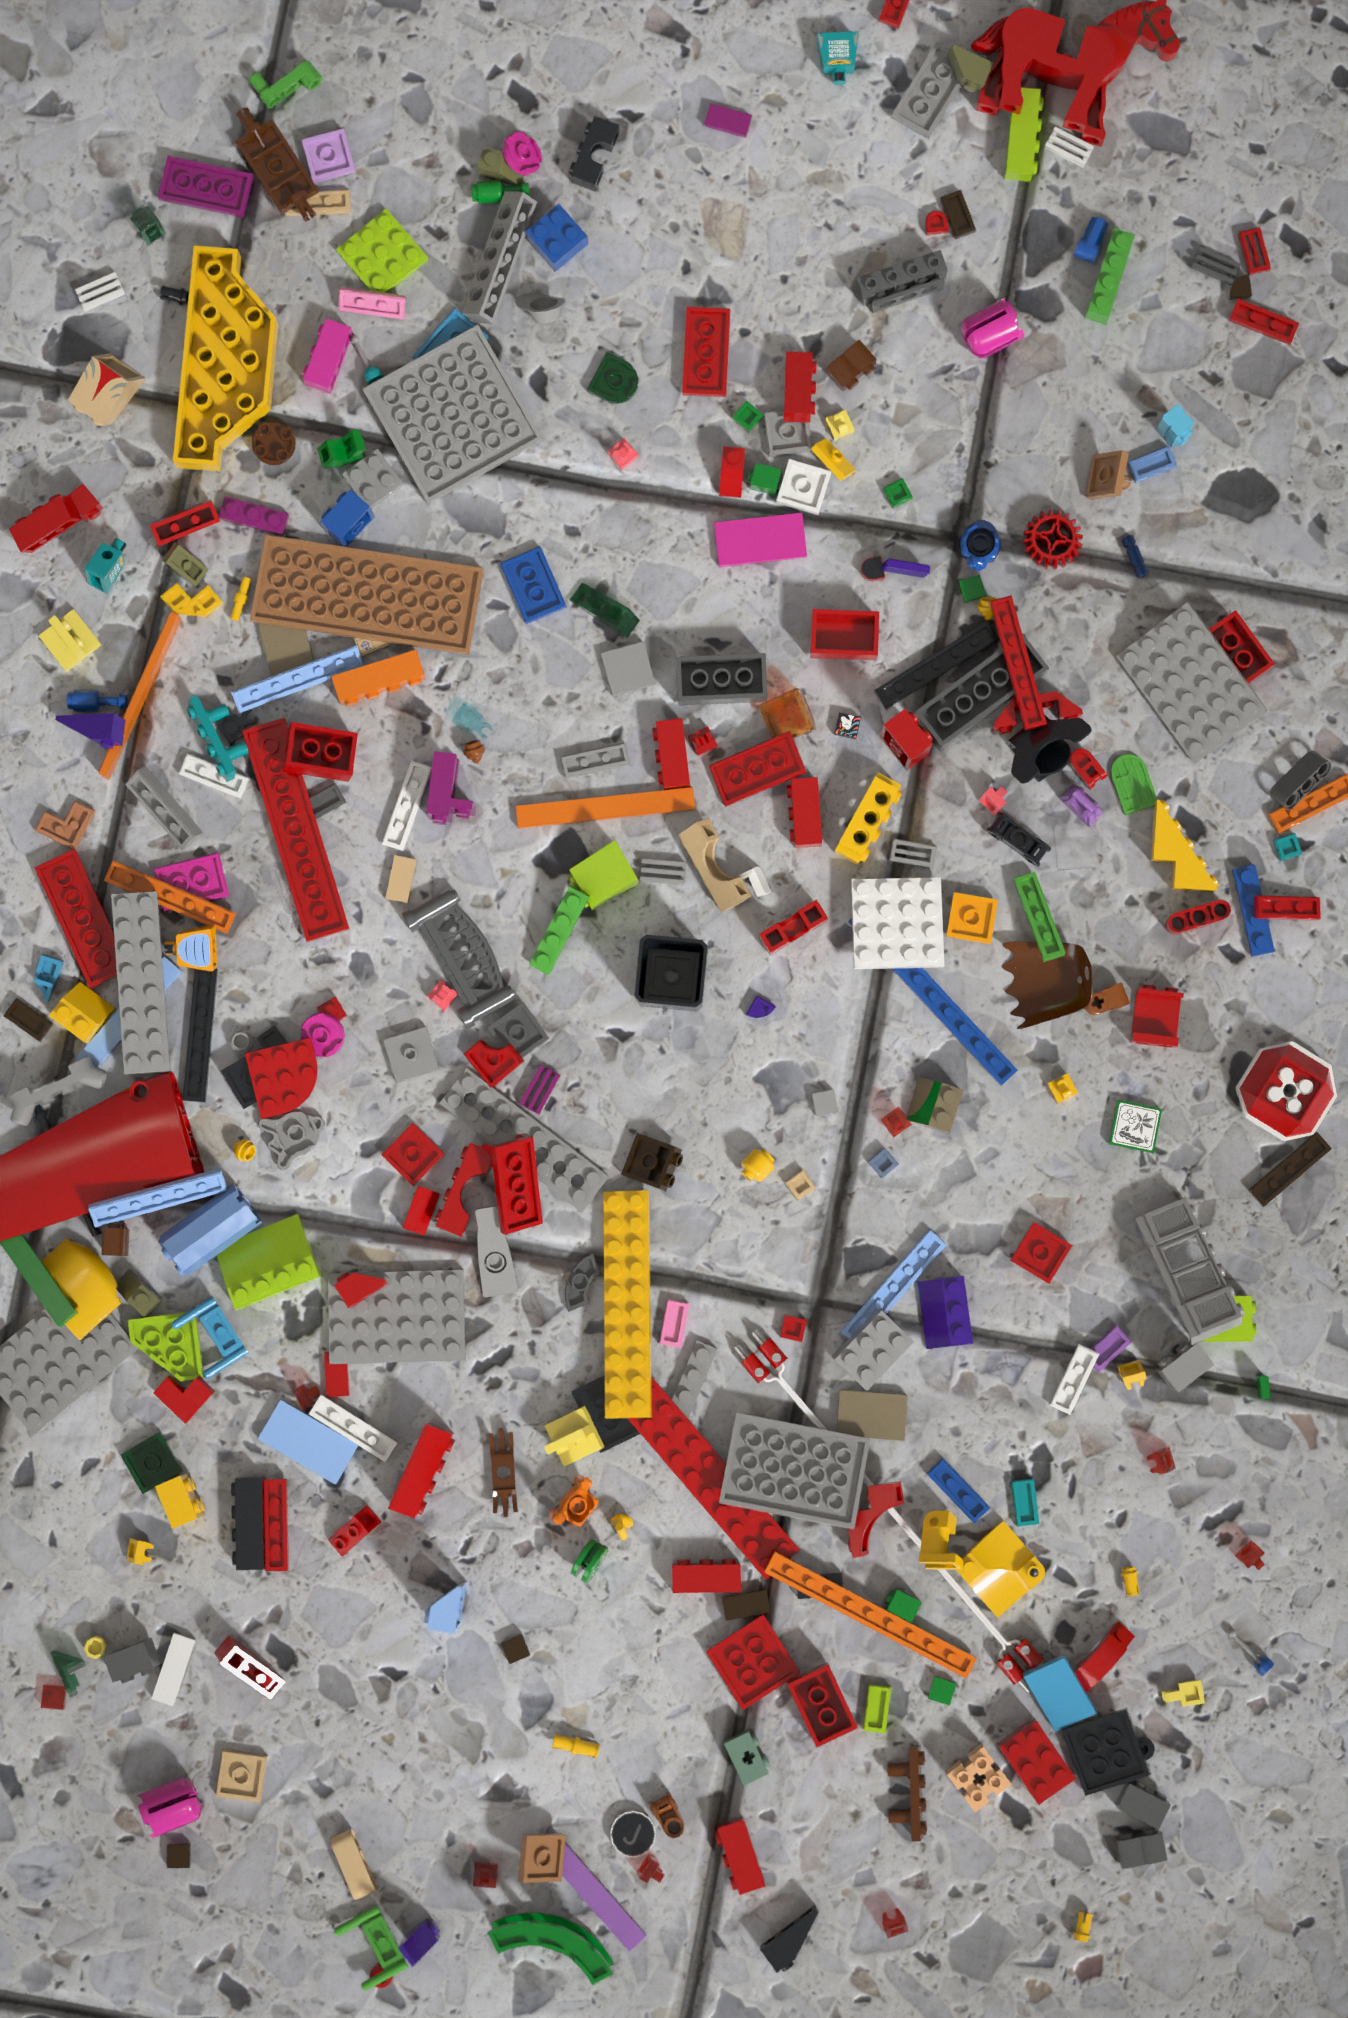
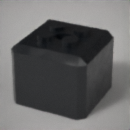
[634,934,708,1012]

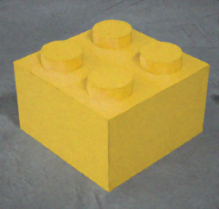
[155,1474,206,1529]

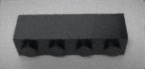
[231,1476,265,1570]

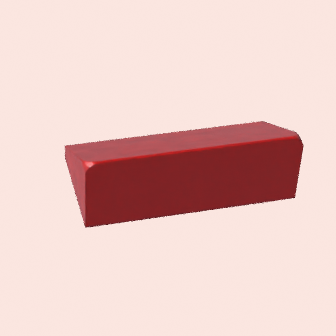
[403,1186,440,1236]

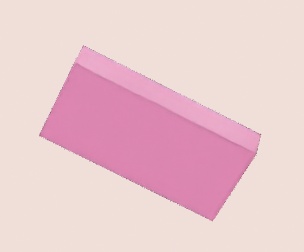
[659,1299,689,1348]

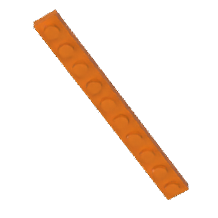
[764,1551,977,1679]

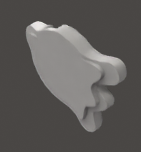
[258,1111,325,1170]

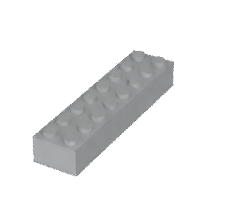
[111,891,171,1074]

